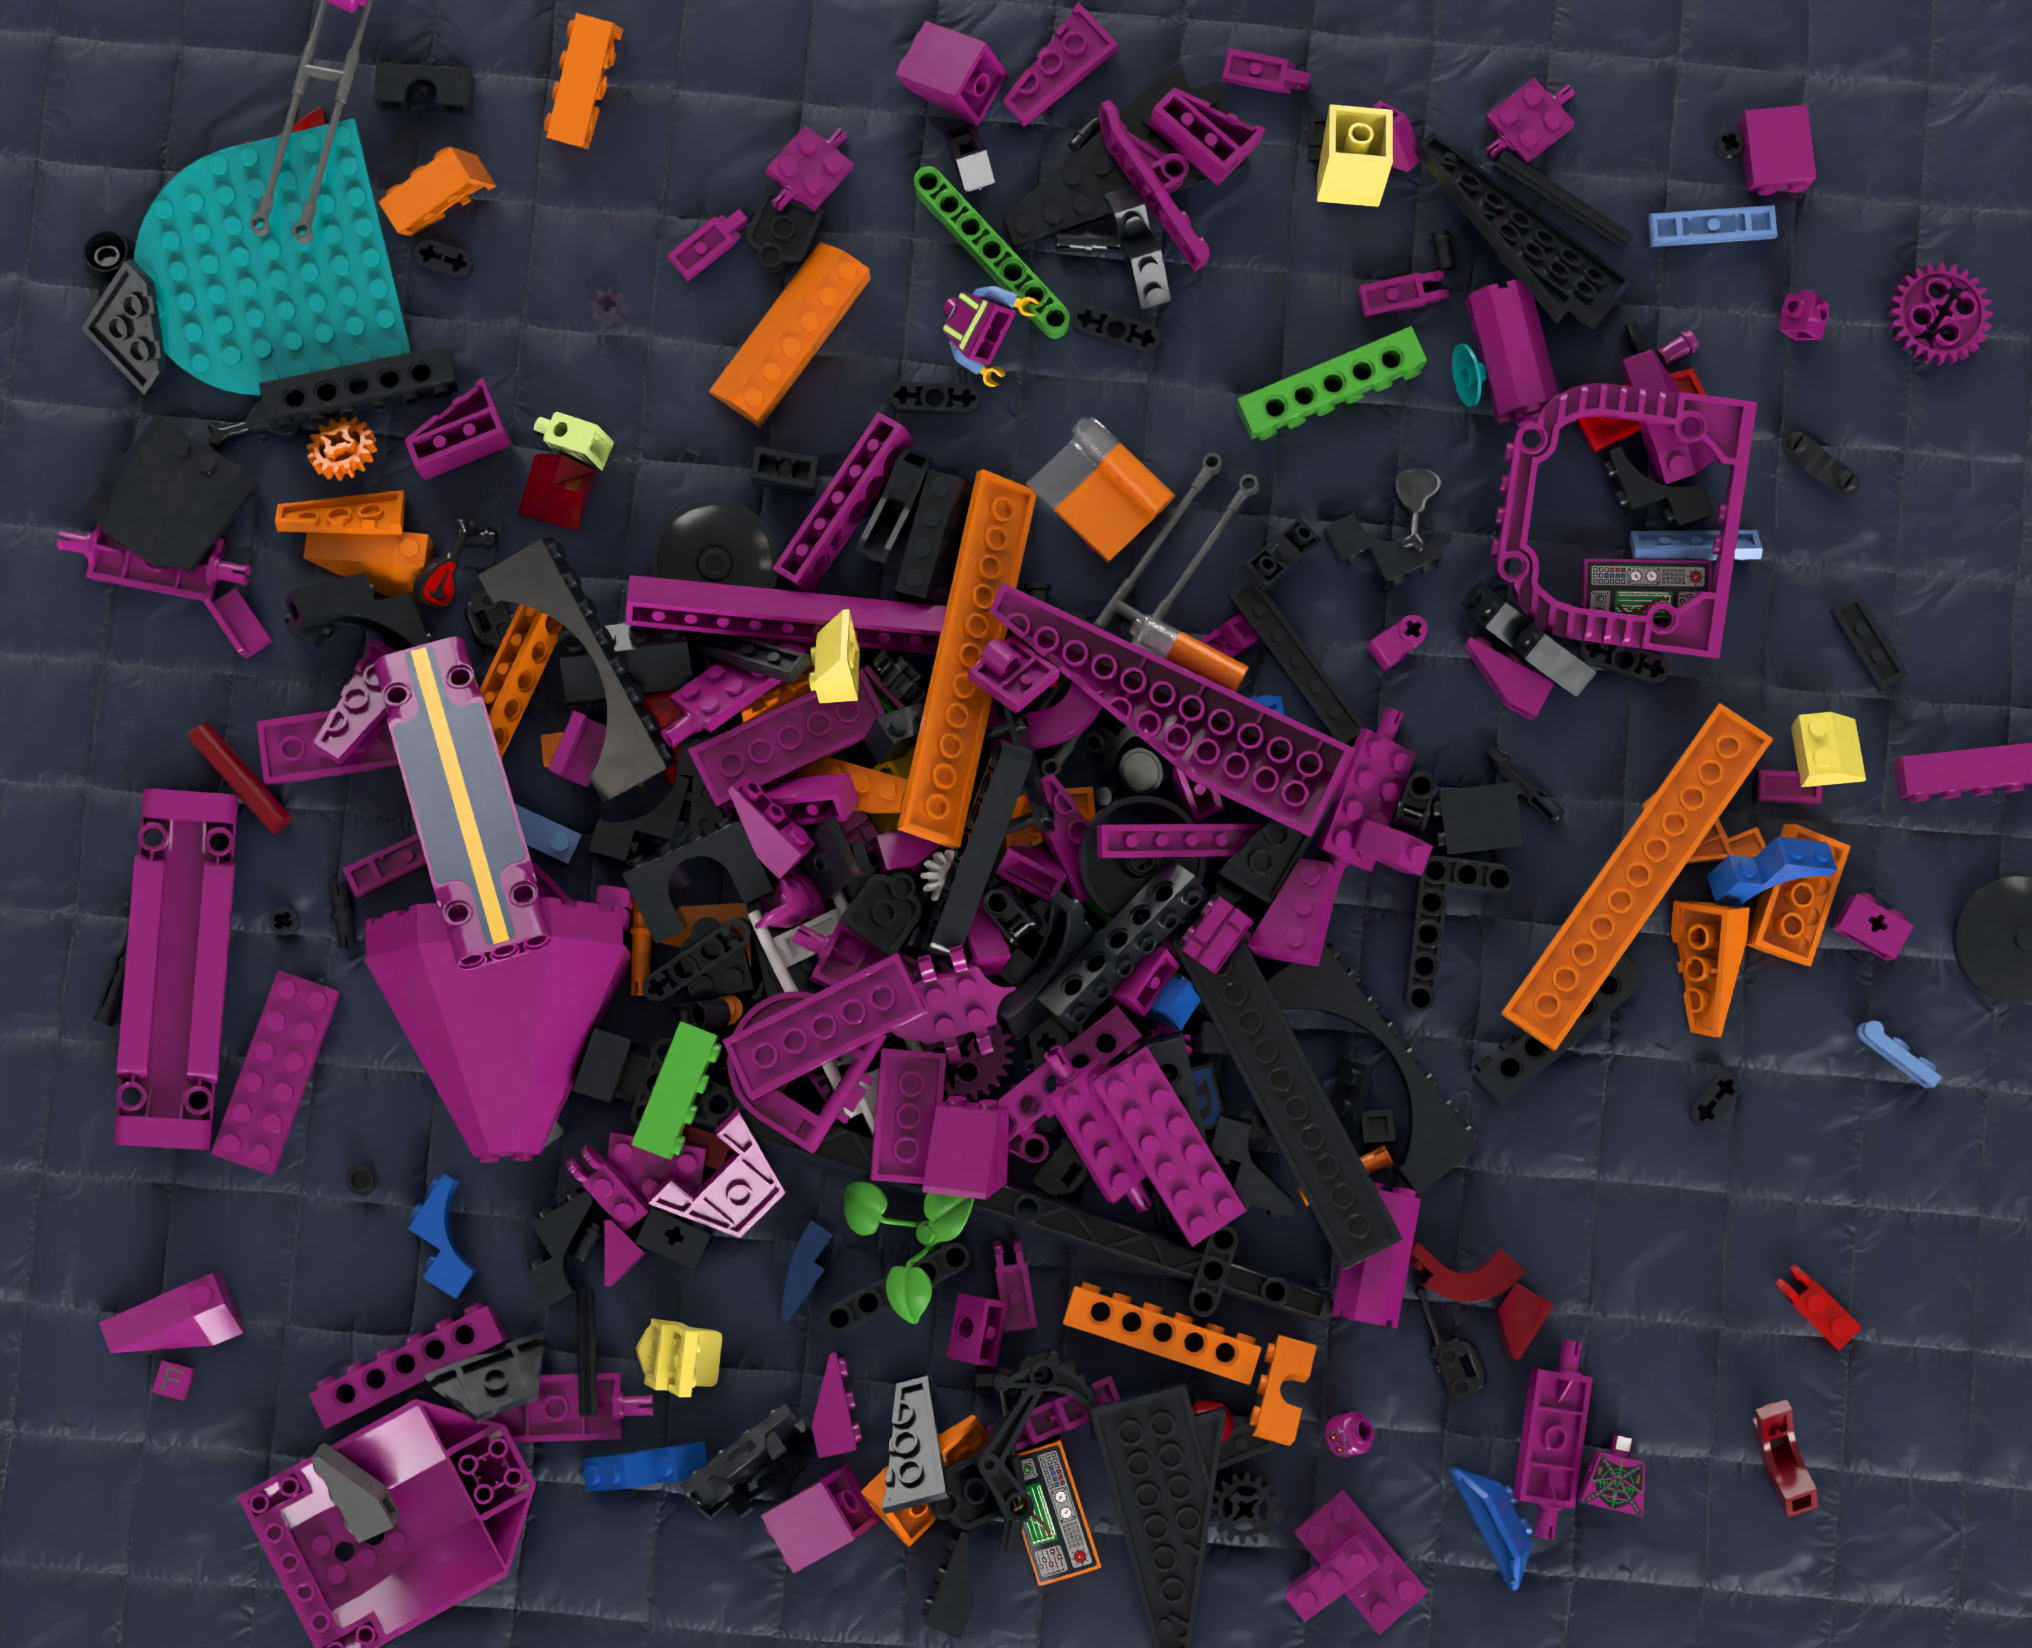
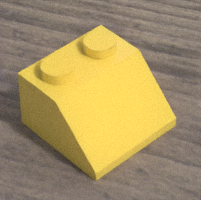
[809,609,860,703]
[1791,712,1866,787]

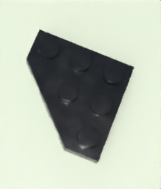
[81,259,167,395]

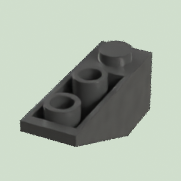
[312,1443,401,1543]

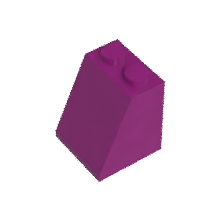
[896,21,1008,127]
[923,1096,1009,1200]
[761,1463,880,1573]

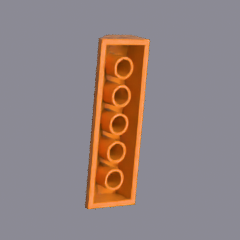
[709,242,871,428]

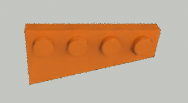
[275,490,406,535]
[792,757,908,813]

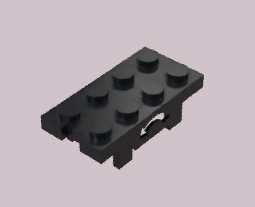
[680,1404,814,1522]

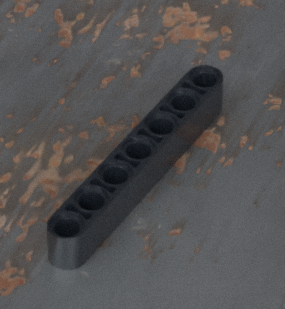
[922,740,1033,960]

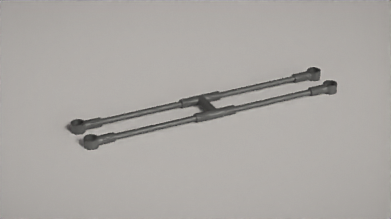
[249,0,373,244]
[1035,453,1259,779]

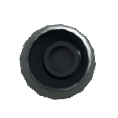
[83,230,135,283]

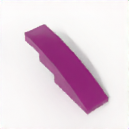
[985,1376,1120,1455]

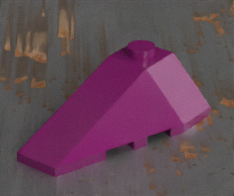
[99,1272,245,1353]

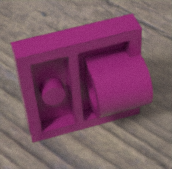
[968,636,1060,714]

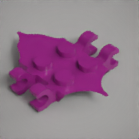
[890,945,1016,1065]

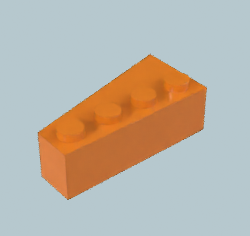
[544,13,624,150]

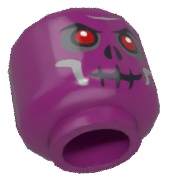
[1325,1412,1374,1457]

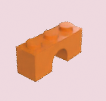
[1249,1335,1317,1446]

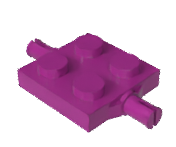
[1485,77,1575,164]
[765,126,854,212]

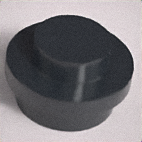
[346,1163,379,1196]

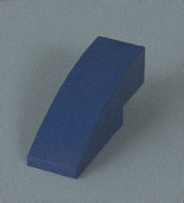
[782,1220,834,1324]

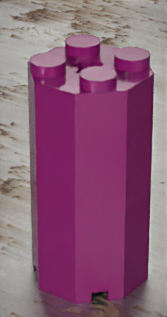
[1465,279,1559,426]
[1330,1182,1421,1328]

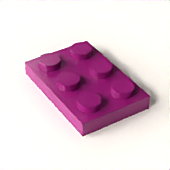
[607,1129,708,1201]

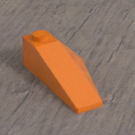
[303,532,434,604]
[1671,900,1750,1038]
[861,1414,987,1547]

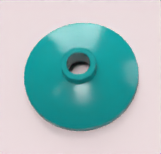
[1452,343,1486,407]

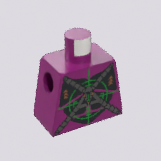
[1576,1435,1645,1517]

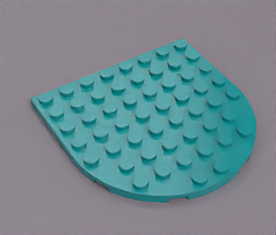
[134,118,412,397]

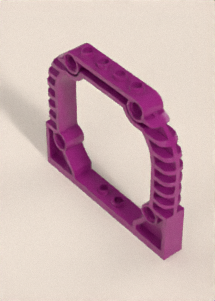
[1491,383,1757,659]

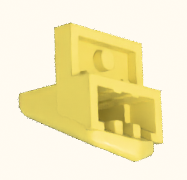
[636,1319,722,1397]

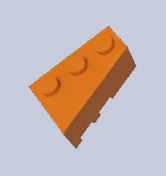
[379,147,496,237]

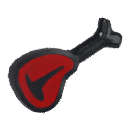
[413,517,478,609]

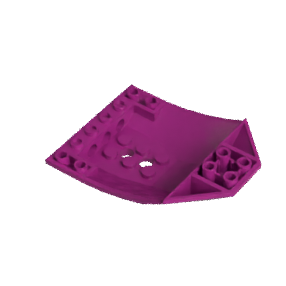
[237,1399,536,1648]

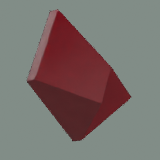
[518,454,597,531]
[1494,1282,1554,1361]

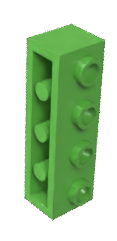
[631,1021,722,1160]

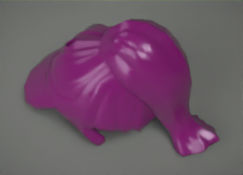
[755,868,825,929]

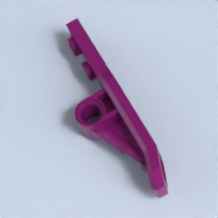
[1099,99,1210,272]

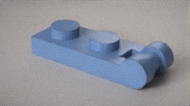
[1857,1021,1942,1088]

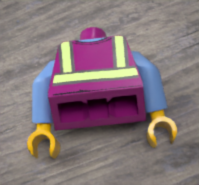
[943,286,1040,387]

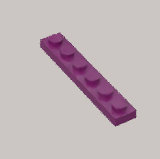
[1097,824,1262,858]

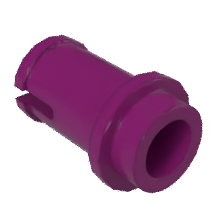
[1656,330,1699,367]

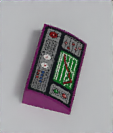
[1580,559,1712,627]

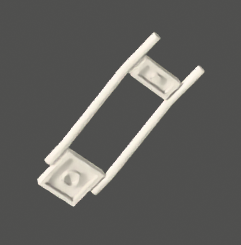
[747,891,924,1134]

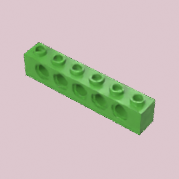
[1236,326,1427,440]

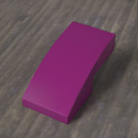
[1199,613,1260,658]

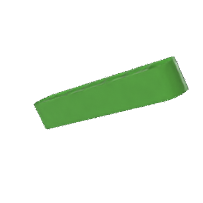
[914,166,1070,339]

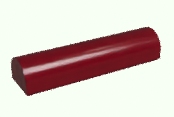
[188,722,292,835]

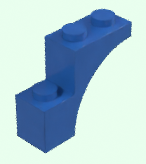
[1707,837,1837,905]
[408,1174,479,1299]
[582,1442,707,1492]

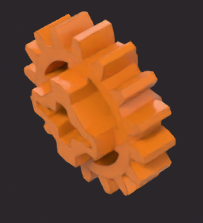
[306,417,377,481]

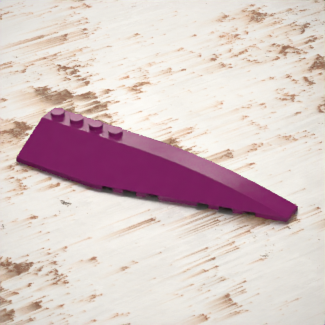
[989,583,1356,837]

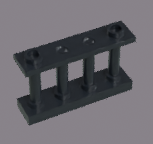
[966,707,1055,836]

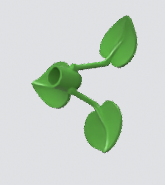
[844,1181,974,1324]

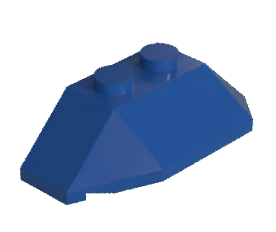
[1448,1466,1533,1591]

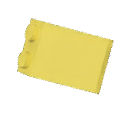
[1317,105,1393,207]

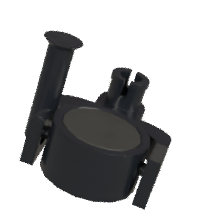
[1085,725,1173,806]

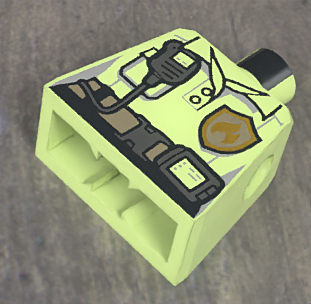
[533,412,614,471]

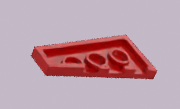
[1576,368,1707,454]

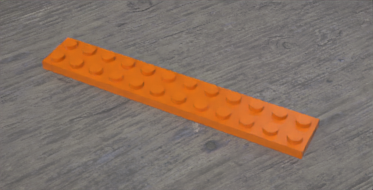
[897,469,1037,849]
[1501,703,1773,1051]

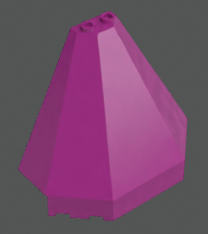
[364,897,632,1163]

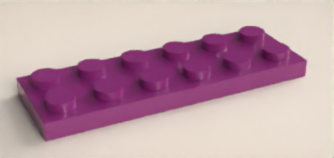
[688,668,885,809]
[256,700,403,786]
[722,953,928,1100]
[211,970,341,1175]
[1091,1047,1247,1247]

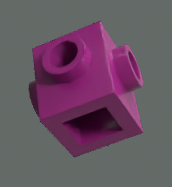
[1779,290,1829,341]

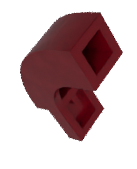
[1409,1242,1526,1302]
[1752,1399,1818,1518]

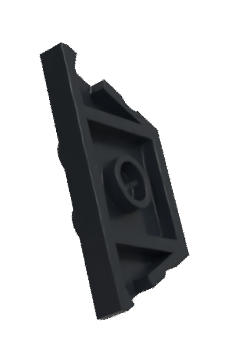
[423,1330,545,1423]

